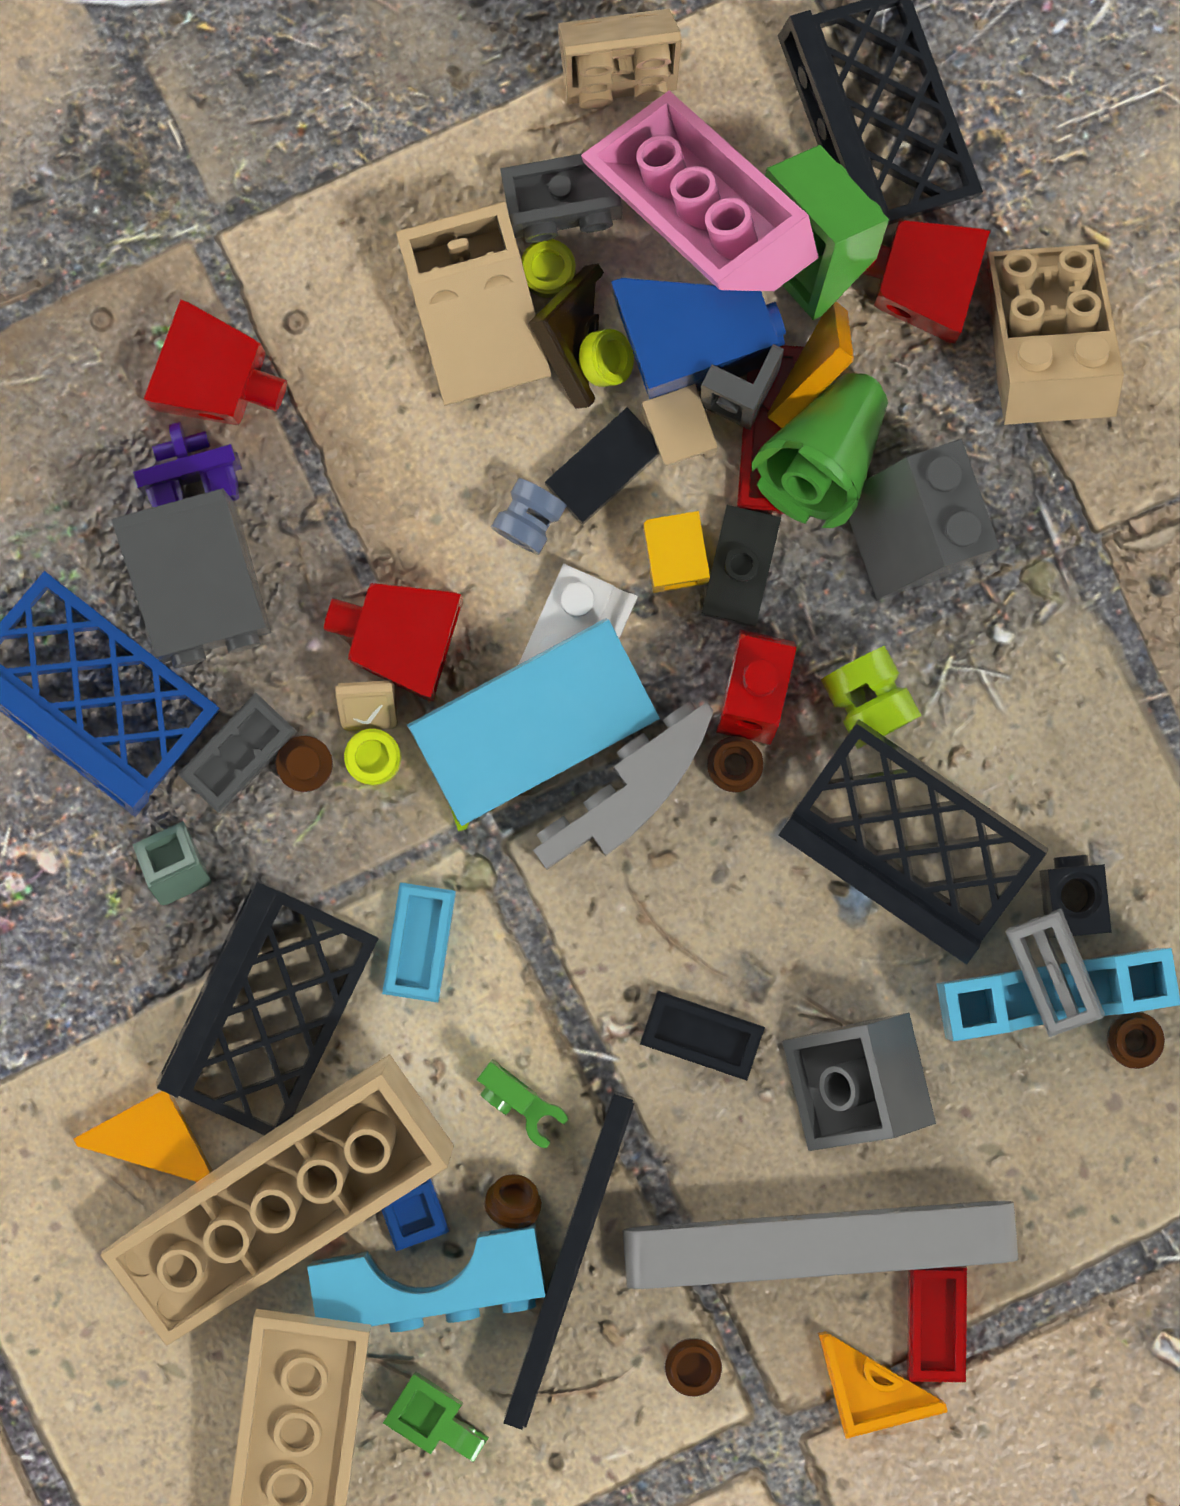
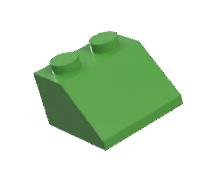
[765,145,889,320]

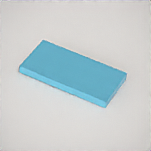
[407,618,660,826]

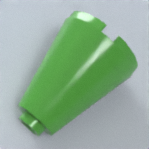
[752,373,888,528]

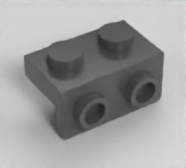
[500,153,622,243]

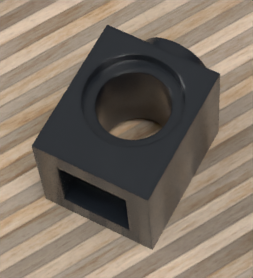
[1039,855,1112,938]

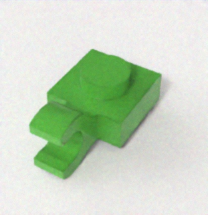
[477,1059,569,1148]
[383,1372,489,1462]

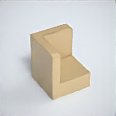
[641,384,718,466]

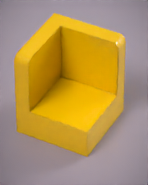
[644,511,710,593]

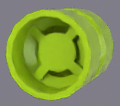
[820,646,922,749]

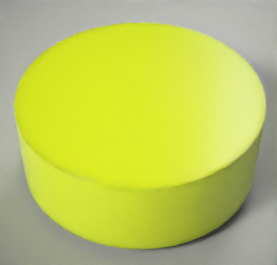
[521,239,576,298]
[579,329,634,387]
[344,729,402,786]

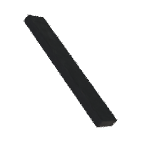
[503,1091,635,1430]

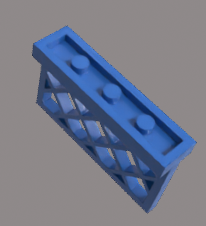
[0,571,220,818]

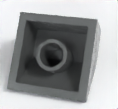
[782,1012,936,1151]

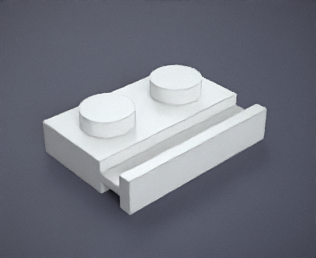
[518,563,638,665]

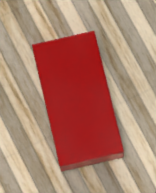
[907,1266,967,1382]

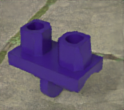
[133,422,242,507]

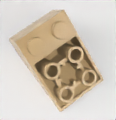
[558,9,682,109]
[396,202,552,406]
[987,244,1124,425]

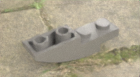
[533,701,713,869]

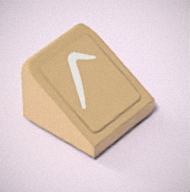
[335,681,398,731]

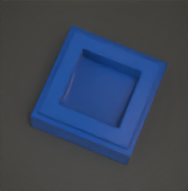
[382,1178,450,1252]

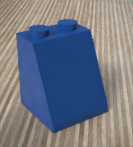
[611,278,786,400]

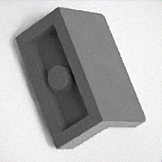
[701,344,784,430]

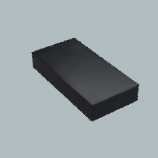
[545,407,660,525]
[640,990,765,1081]

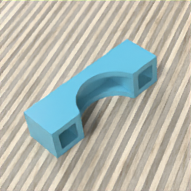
[936,948,1180,1041]
[307,1223,546,1332]

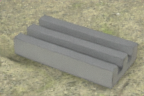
[1006,909,1105,1037]

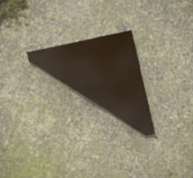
[529,263,604,409]

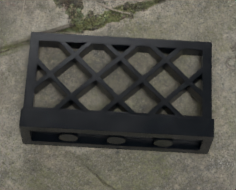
[778,0,983,226]
[778,719,1048,965]
[156,878,379,1135]

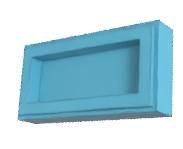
[382,882,456,1003]

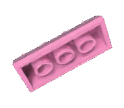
[581,91,819,291]

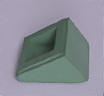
[132,821,211,906]

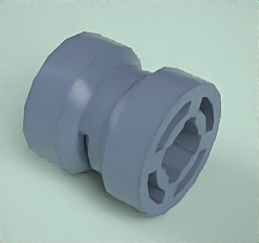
[491,478,567,555]

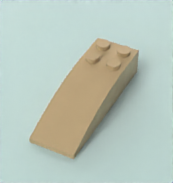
[100,1054,454,1346]

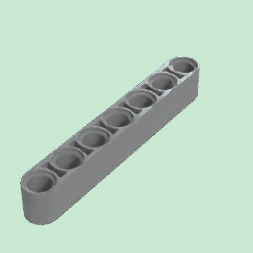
[623,1201,1019,1289]

